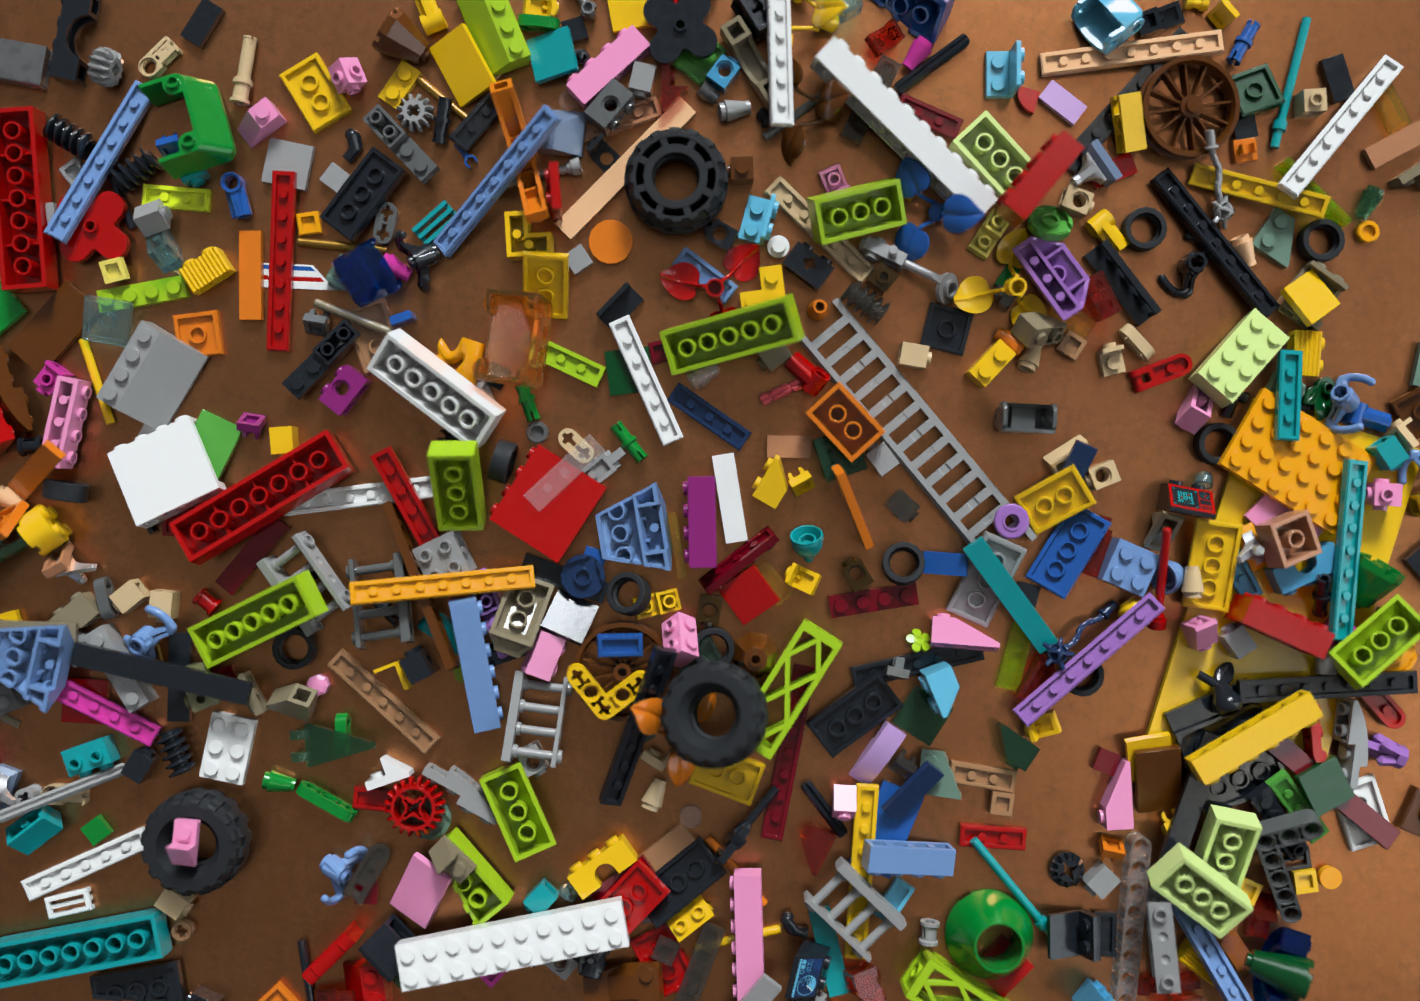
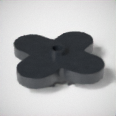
[643,0,717,66]

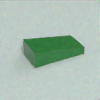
[993,264,1021,287]

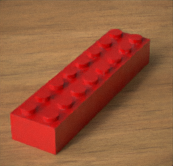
[0,106,59,294]
[169,429,356,565]

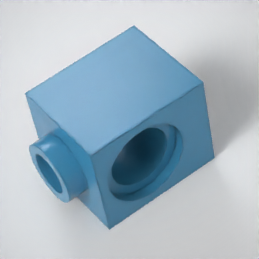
[706,54,741,95]

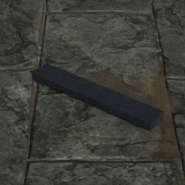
[849,647,985,686]
[1159,730,1220,859]

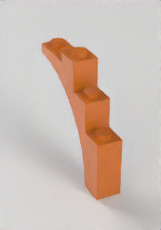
[489,78,550,223]

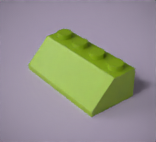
[456,0,531,77]
[1328,594,1420,691]
[479,761,557,862]

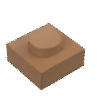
[1055,330,1088,361]
[988,790,1015,817]

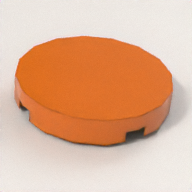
[589,219,633,265]

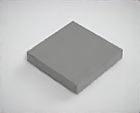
[261,138,316,192]

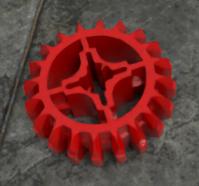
[385,776,446,837]

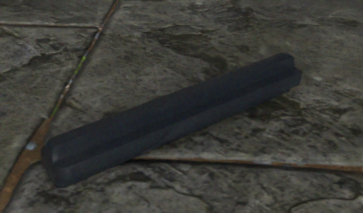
[894,33,970,95]

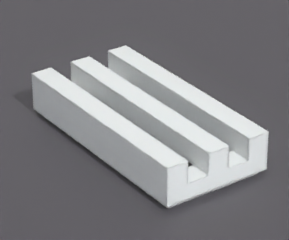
[44,886,95,920]

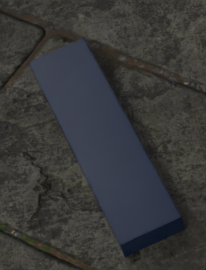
[667,382,752,451]

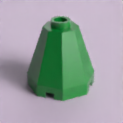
[1355,552,1406,609]

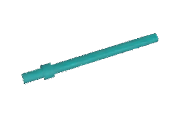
[1270,17,1312,149]
[970,837,1047,935]

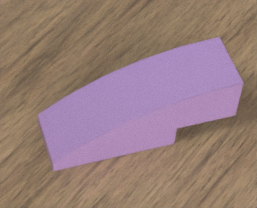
[849,720,907,784]

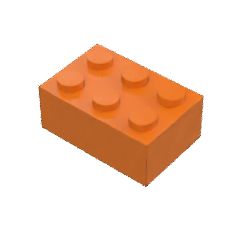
[806,381,885,462]

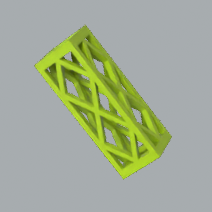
[755,618,843,760]
[899,945,1010,1001]

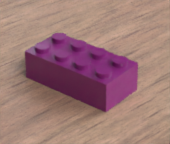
[683,476,717,568]

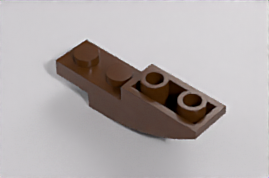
[0,345,34,437]

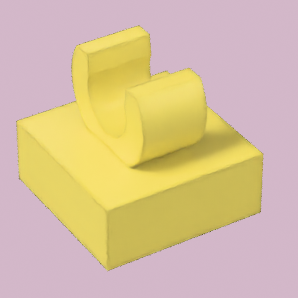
[98,257,130,284]

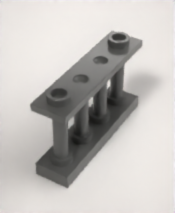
[346,552,415,650]

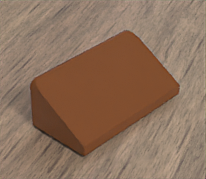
[1215,928,1250,980]

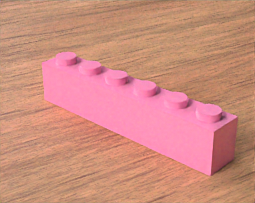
[730,868,764,1001]

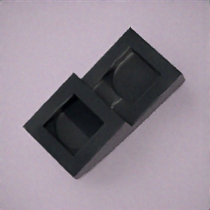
[1139,0,1185,37]

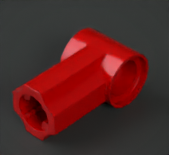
[784,352,830,396]

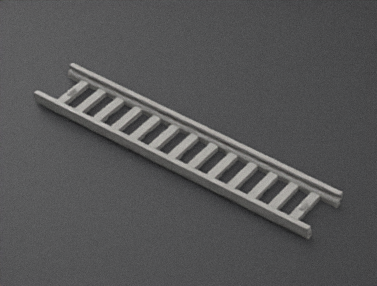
[798,297,1037,545]

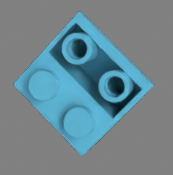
[918,660,960,718]

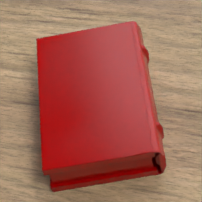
[301,920,365,985]

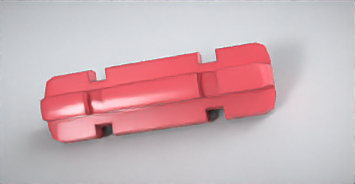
[759,379,802,405]

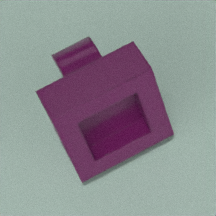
[236,412,266,440]

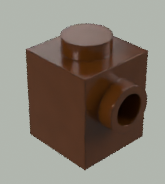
[726,156,754,185]

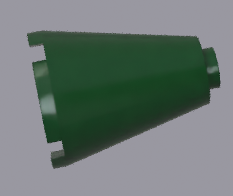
[1244,950,1314,1001]

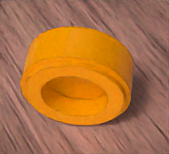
[1354,221,1380,244]
[1317,865,1342,889]

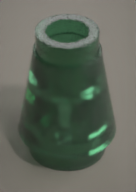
[1354,185,1385,221]

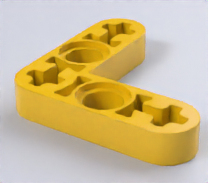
[567,663,645,720]

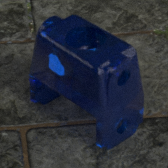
[331,237,403,308]

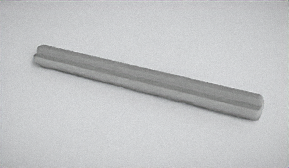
[0,763,125,823]

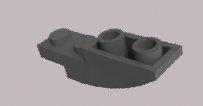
[362,104,440,184]

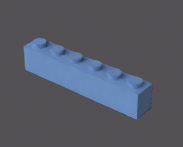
[448,594,504,734]

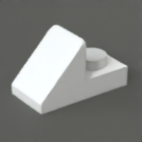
[365,755,414,791]

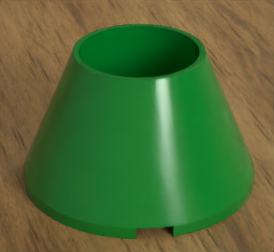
[945,889,1034,979]

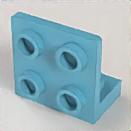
[985,41,1025,98]
[738,193,779,246]

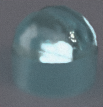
[1194,471,1213,489]
[559,883,578,902]

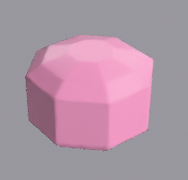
[306,673,331,696]

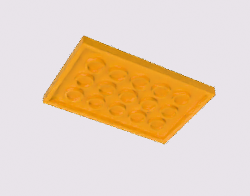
[1217,388,1376,535]

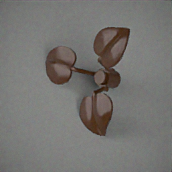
[781,58,852,166]

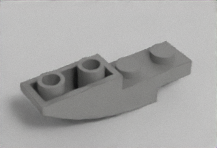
[1332,697,1368,789]
[421,762,497,825]

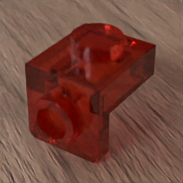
[864,19,905,58]

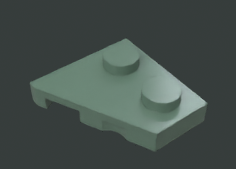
[1253,207,1295,269]
[920,748,962,800]

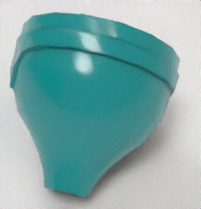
[790,525,824,562]

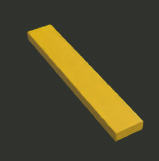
[1188,162,1331,219]

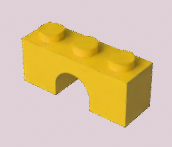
[567,834,638,900]

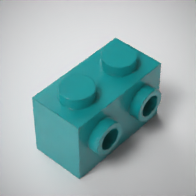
[60,734,121,778]
[5,805,63,855]

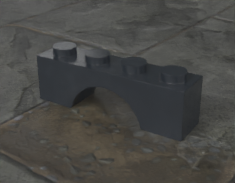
[48,0,102,87]

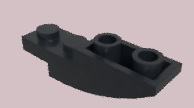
[282,319,361,400]
[1246,782,1309,862]

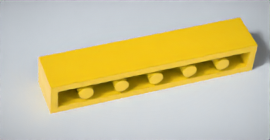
[1184,689,1324,785]

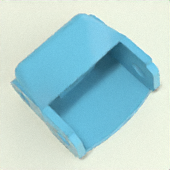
[1071,0,1145,55]

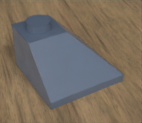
[537,110,587,158]

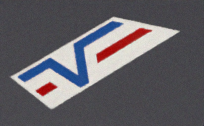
[264,263,335,290]

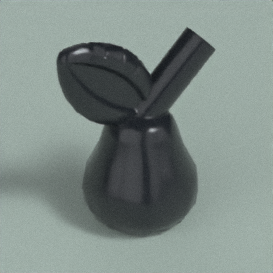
[1196,662,1243,717]

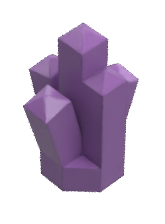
[1368,733,1409,769]

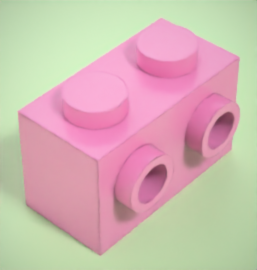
[662,612,699,668]
[520,628,566,682]

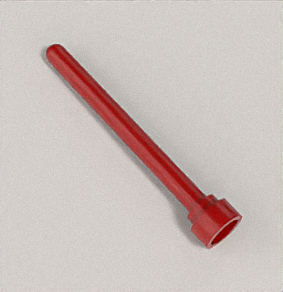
[1147,527,1172,631]

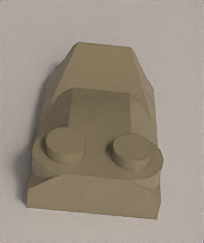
[489,579,555,658]

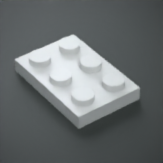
[199,710,258,785]

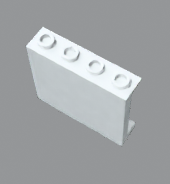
[107,415,227,529]

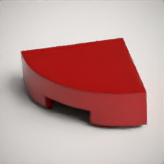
[1016,86,1040,115]

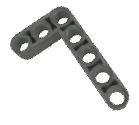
[1256,809,1323,923]

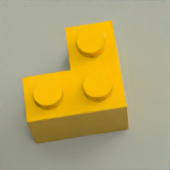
[504,211,555,261]
[739,265,785,308]

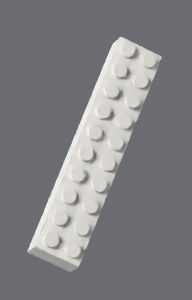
[810,36,998,213]
[395,896,630,992]

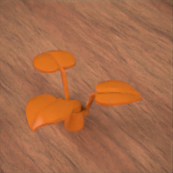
[630,693,716,787]

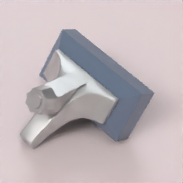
[1069,139,1123,188]
[0,763,23,810]

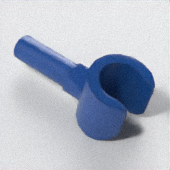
[453,144,478,169]

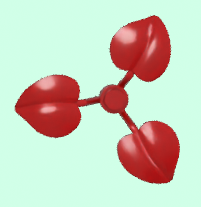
[660,244,760,317]

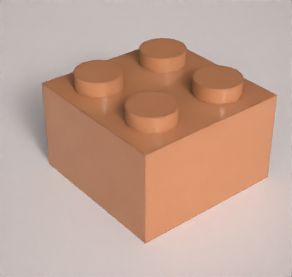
[1254,510,1322,568]

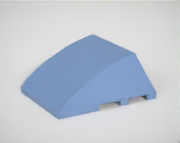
[595,482,673,571]
[0,625,75,713]

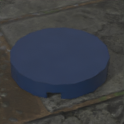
[561,554,605,599]

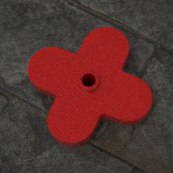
[57,191,131,263]

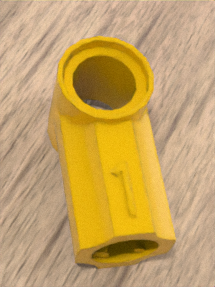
[414,0,448,36]
[1085,208,1129,253]

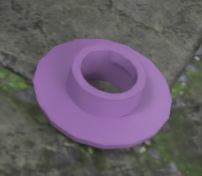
[994,504,1029,539]

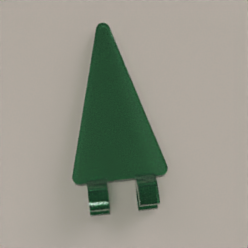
[289,723,376,767]

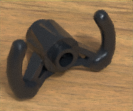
[394,230,441,293]
[1158,233,1212,299]

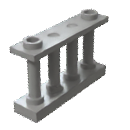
[256,531,352,637]
[501,670,573,768]
[804,856,907,962]
[1142,886,1181,994]

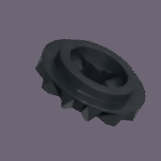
[1049,852,1086,888]

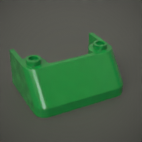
[139,73,237,180]

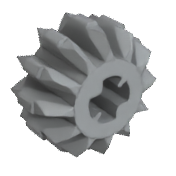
[87,47,124,87]
[396,94,435,133]

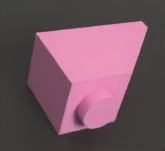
[237,97,287,148]
[1175,384,1214,435]
[1179,615,1218,652]

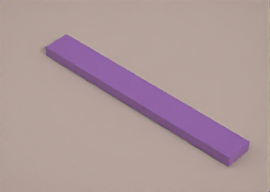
[1013,592,1165,727]

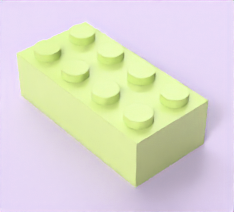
[948,110,1031,198]
[1188,308,1289,409]
[1194,804,1262,889]
[1147,842,1253,939]

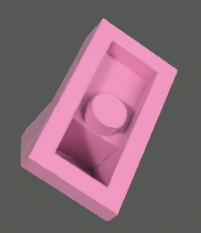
[166,818,201,866]

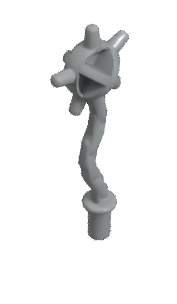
[1205,129,1235,229]

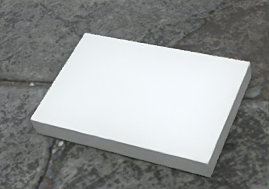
[1336,774,1390,852]

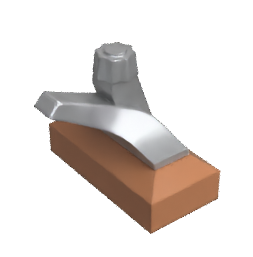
[41,540,97,585]

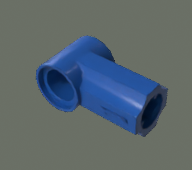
[220,172,253,219]
[1341,402,1392,433]

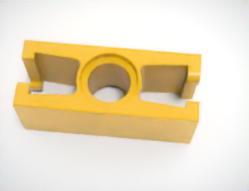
[1110,91,1147,154]

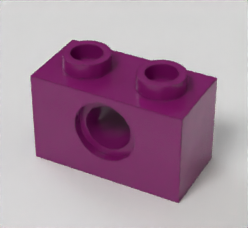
[319,364,372,417]

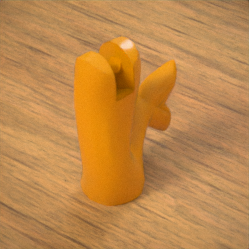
[436,337,485,385]

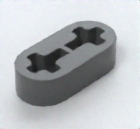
[373,202,399,246]
[93,576,119,620]

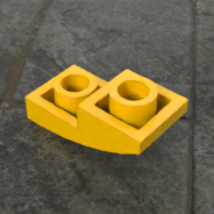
[631,588,682,620]

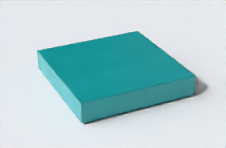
[526,26,579,85]

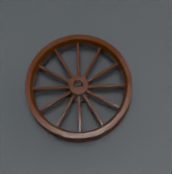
[1139,55,1240,160]
[573,620,672,721]

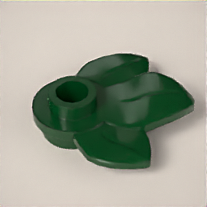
[1303,377,1335,421]

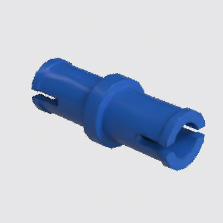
[1226,19,1261,66]

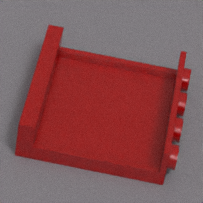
[489,444,607,564]

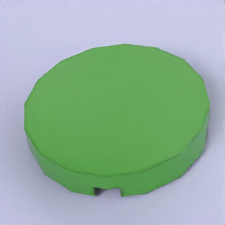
[1027,205,1073,241]

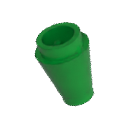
[261,770,297,792]

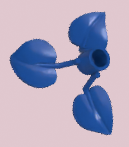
[895,158,985,261]

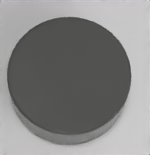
[526,421,549,444]

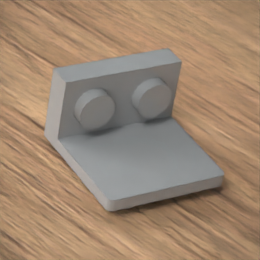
[412,531,477,575]

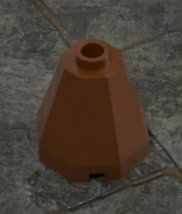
[372,6,431,64]
[732,630,778,678]

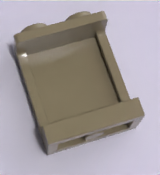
[1277,260,1349,331]

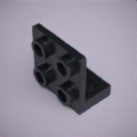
[1047,909,1101,962]

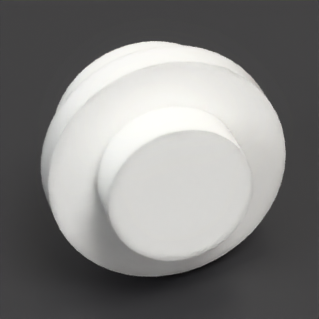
[767,235,790,258]

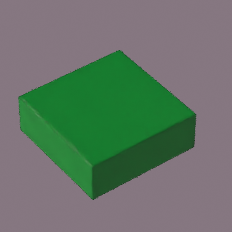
[80,814,114,846]

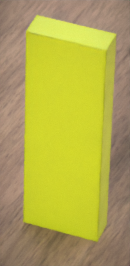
[142,184,212,213]

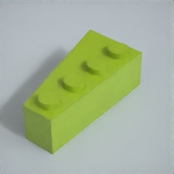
[444,827,514,925]

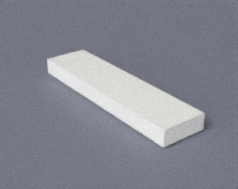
[712,453,748,544]

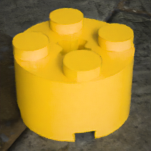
[17,504,72,556]

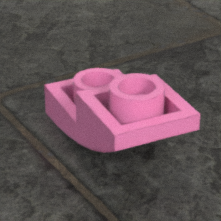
[817,163,850,193]

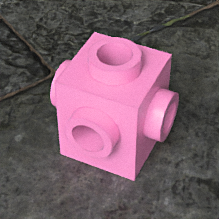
[328,57,367,95]
[1365,478,1403,511]

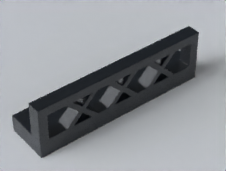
[1082,239,1162,327]

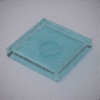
[82,295,133,347]

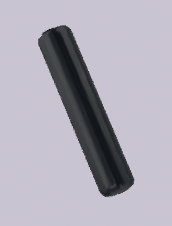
[801,780,848,838]

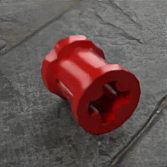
[192,587,223,617]

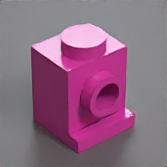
[33,360,75,397]

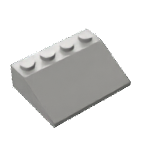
[96,320,209,429]

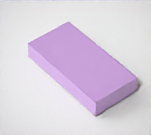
[1038,79,1087,126]

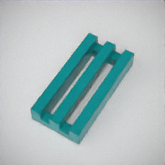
[411,200,456,244]

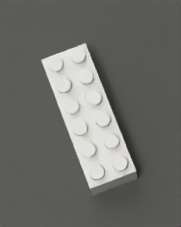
[366,328,506,448]

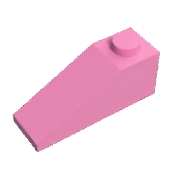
[930,613,1000,652]
[1097,758,1134,830]

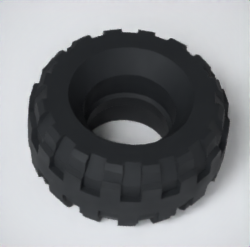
[624,127,728,235]
[660,661,769,769]
[140,788,252,896]

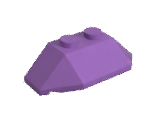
[1012,236,1090,322]

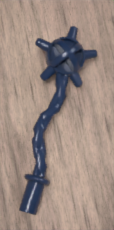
[1042,600,1118,671]

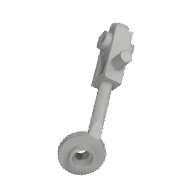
[858,236,958,304]

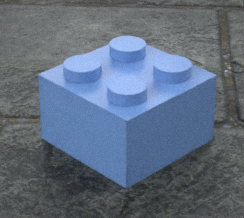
[1095,537,1159,597]

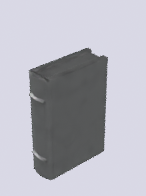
[0,38,53,90]

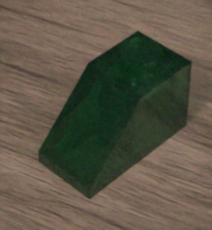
[996,721,1040,772]

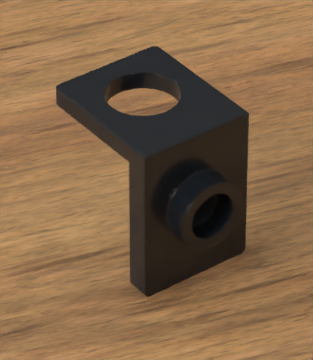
[586,133,620,173]

